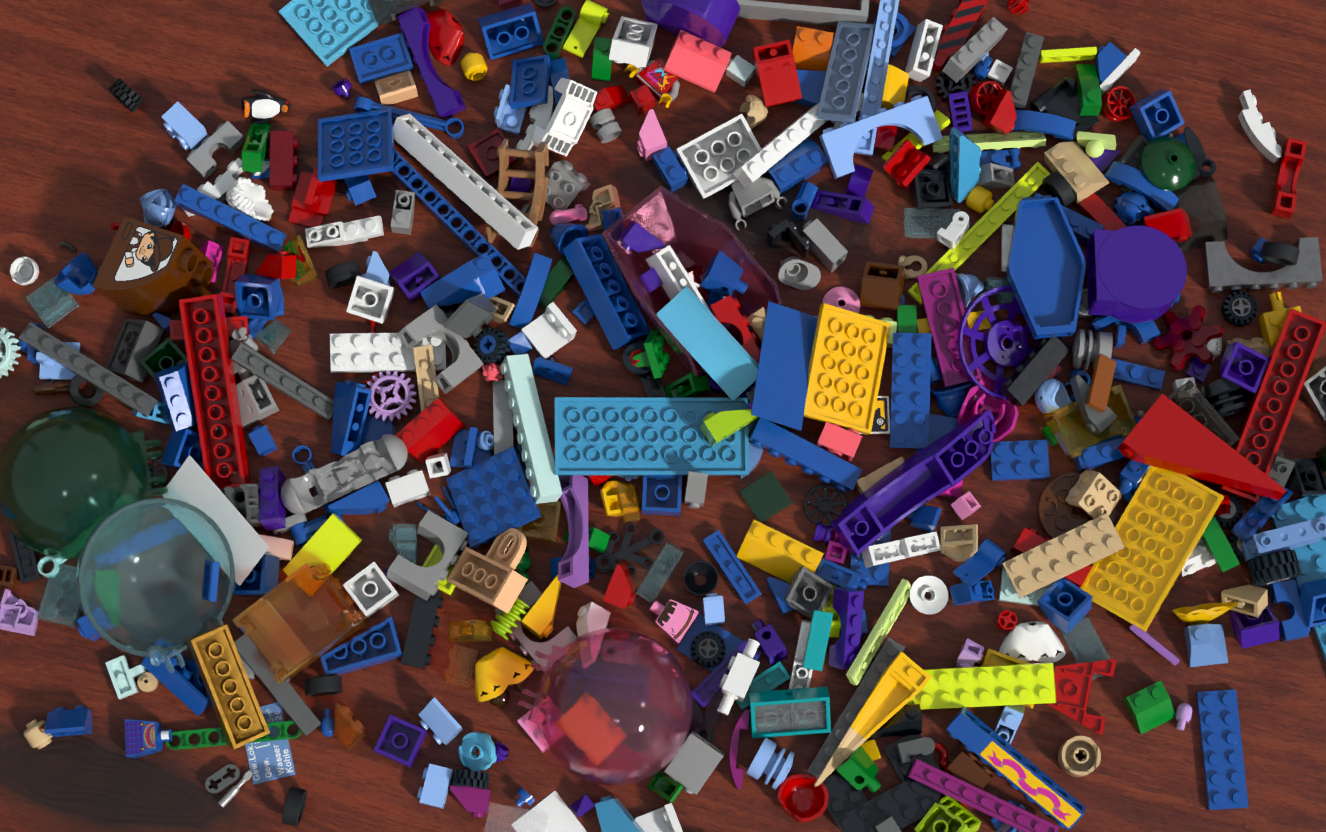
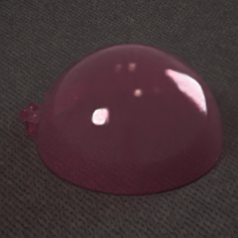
[518,628,693,786]

